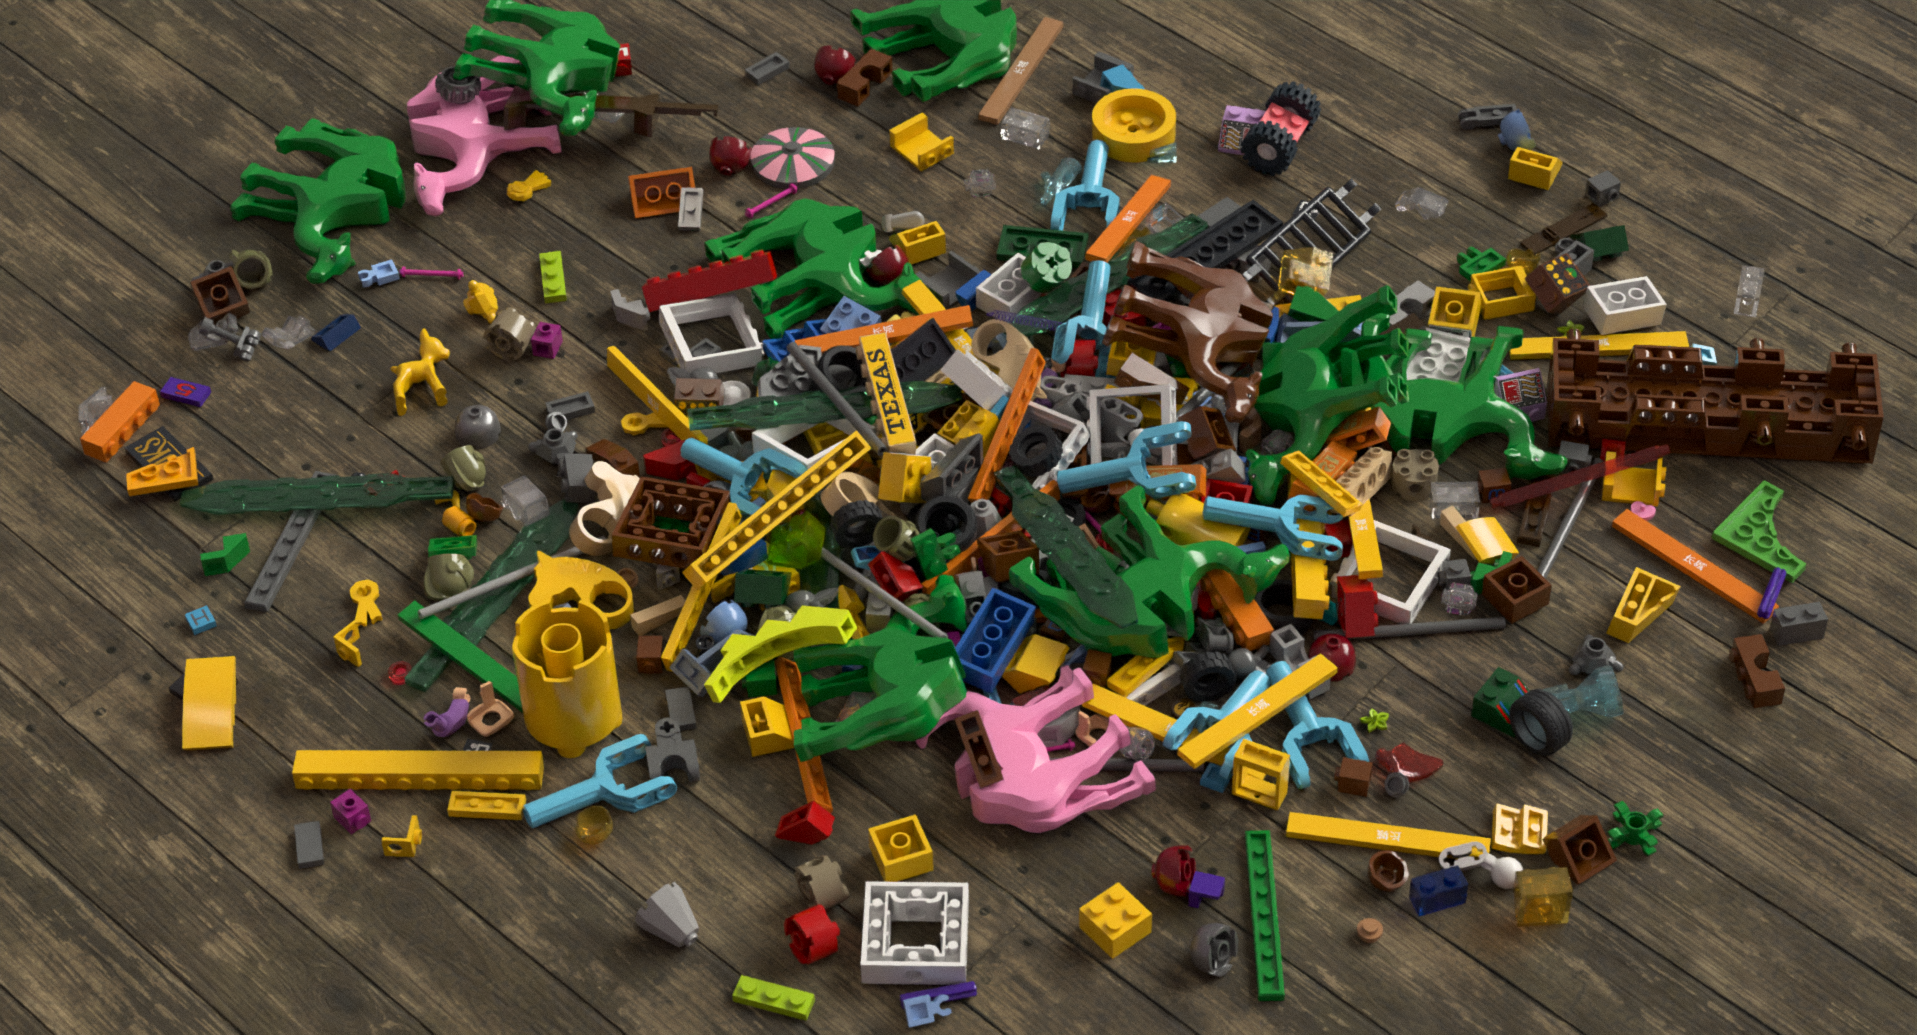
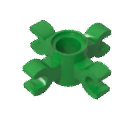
[1608,801,1664,856]

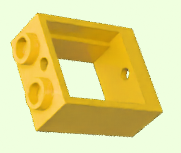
[1468,266,1536,320]
[1232,739,1290,810]

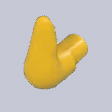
[433,489,460,508]

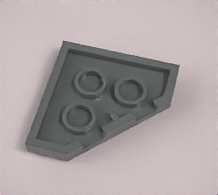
[757,345,826,407]

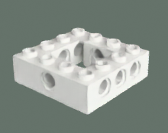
[861,882,969,985]

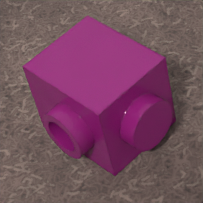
[531,322,563,359]
[330,789,371,834]

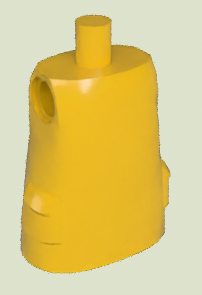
[1145,494,1251,546]

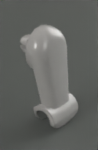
[882,211,925,232]
[1087,441,1131,460]

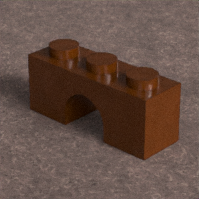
[836,49,893,107]
[1729,634,1785,708]

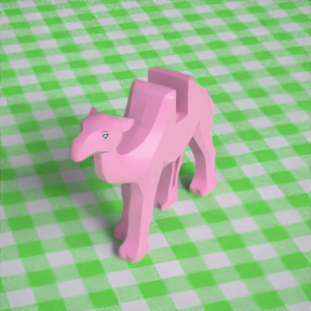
[407,56,561,217]
[916,665,1156,833]

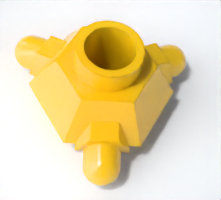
[463,280,498,324]

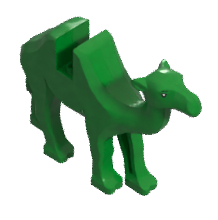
[453,0,620,136]
[850,0,1017,102]
[230,118,406,284]
[704,198,923,339]
[1246,285,1409,505]
[1360,313,1567,480]
[1009,485,1290,658]
[793,574,967,762]

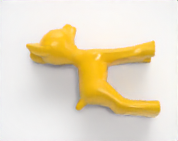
[391,328,450,416]

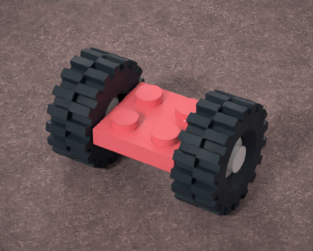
[1240,81,1321,176]

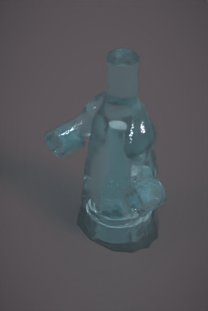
[1040,157,1082,205]

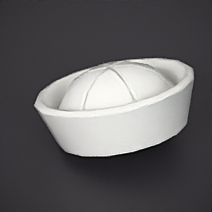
[723,381,751,414]

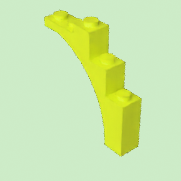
[704,605,857,703]

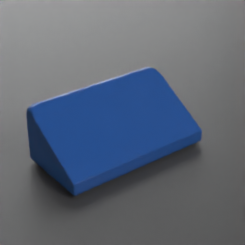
[955,270,992,312]

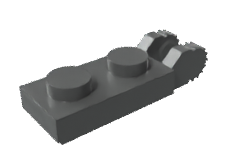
[1457,104,1517,130]

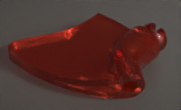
[1375,742,1443,782]

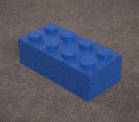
[955,587,1036,694]

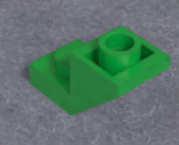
[200,533,250,576]
[1470,551,1512,596]

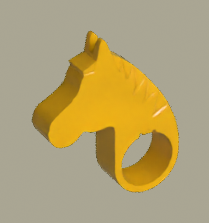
[528,551,634,629]

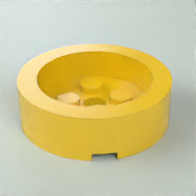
[1092,89,1176,162]

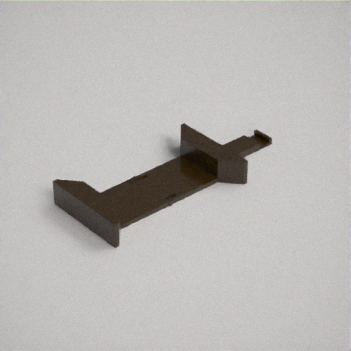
[504,86,718,138]

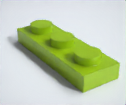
[539,251,567,304]
[732,975,815,1021]

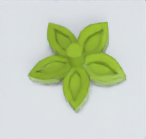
[1557,320,1584,336]
[1360,709,1389,733]

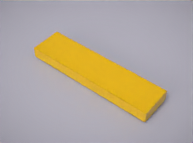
[1280,450,1362,517]

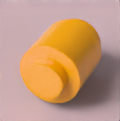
[442,506,476,536]

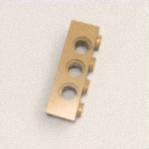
[1330,447,1392,517]

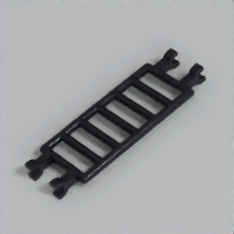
[1242,178,1381,307]

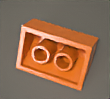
[628,167,695,218]

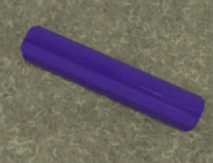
[1757,567,1786,619]
[900,981,977,1009]

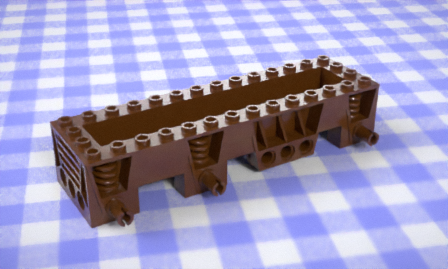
[1547,329,1884,464]

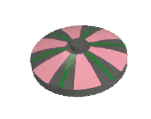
[751,127,835,189]

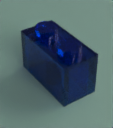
[1409,865,1468,916]

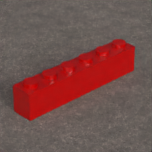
[642,250,777,312]

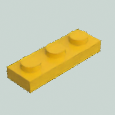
[1107,647,1174,698]
[447,791,526,820]

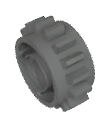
[435,66,481,104]

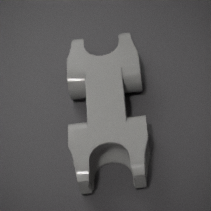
[1040,376,1143,448]

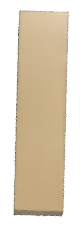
[1440,505,1476,560]
[630,595,686,636]

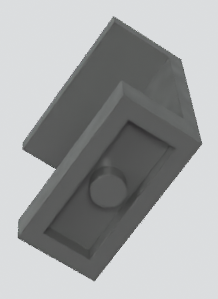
[1073,51,1134,104]
[916,251,981,310]

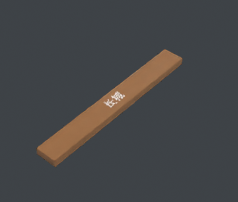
[979,17,1063,125]

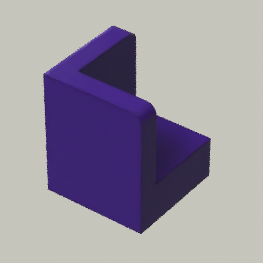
[1189,871,1225,908]

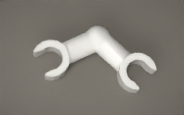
[859,250,882,269]

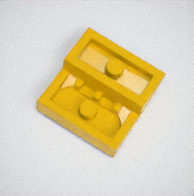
[1455,517,1519,564]
[1491,804,1548,854]

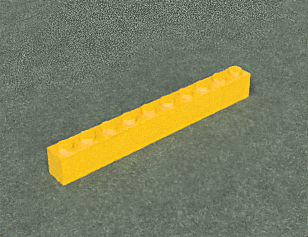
[682,430,871,591]
[1287,456,1329,619]
[292,750,544,790]

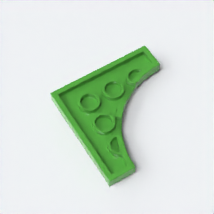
[1712,480,1806,583]

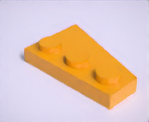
[126,447,198,496]

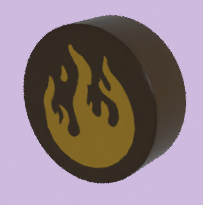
[1171,699,1195,720]

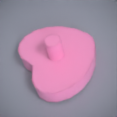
[1631,501,1656,521]

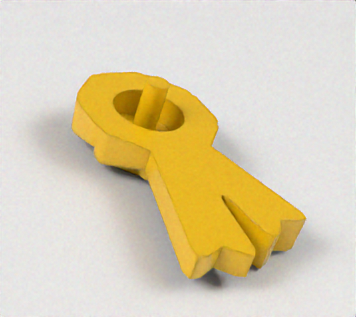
[507,170,551,201]
[621,412,669,436]
[350,580,383,626]

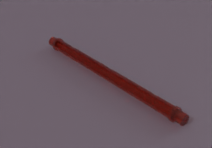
[1489,444,1670,509]

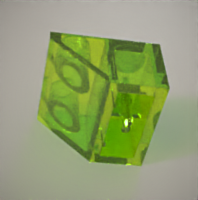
[766,511,826,569]

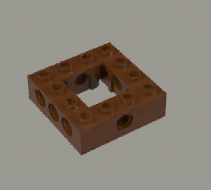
[611,476,730,569]

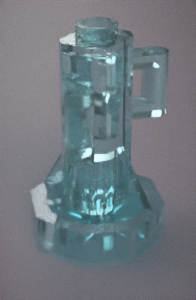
[1542,665,1624,718]

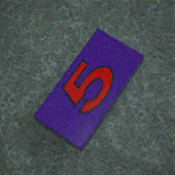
[160,377,211,407]

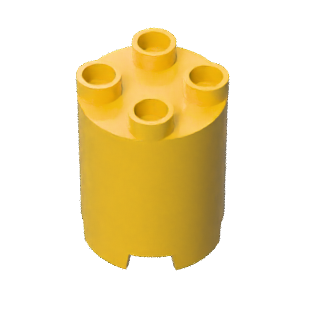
[512,600,623,758]

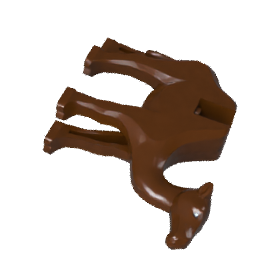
[1102,241,1273,424]

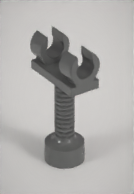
[199,317,261,361]

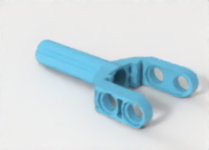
[1051,140,1120,231]
[1052,260,1116,378]
[1057,421,1196,499]
[680,438,808,518]
[1202,494,1343,561]
[1266,661,1369,790]
[1163,670,1271,780]
[523,734,677,828]

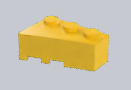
[1606,567,1681,643]

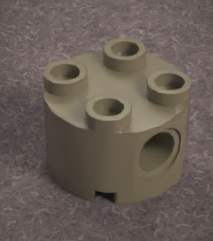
[483,307,536,361]
[1391,449,1439,502]
[794,855,850,910]

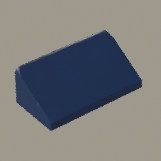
[311,314,361,351]

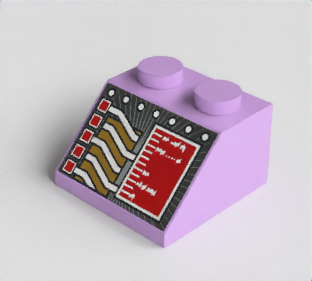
[1218,106,1266,155]
[1494,368,1547,421]

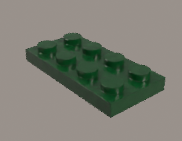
[996,225,1089,268]

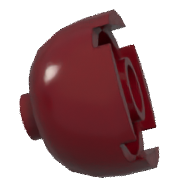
[814,45,855,85]
[709,136,752,175]
[865,245,909,287]
[1308,633,1356,682]
[1151,845,1196,896]

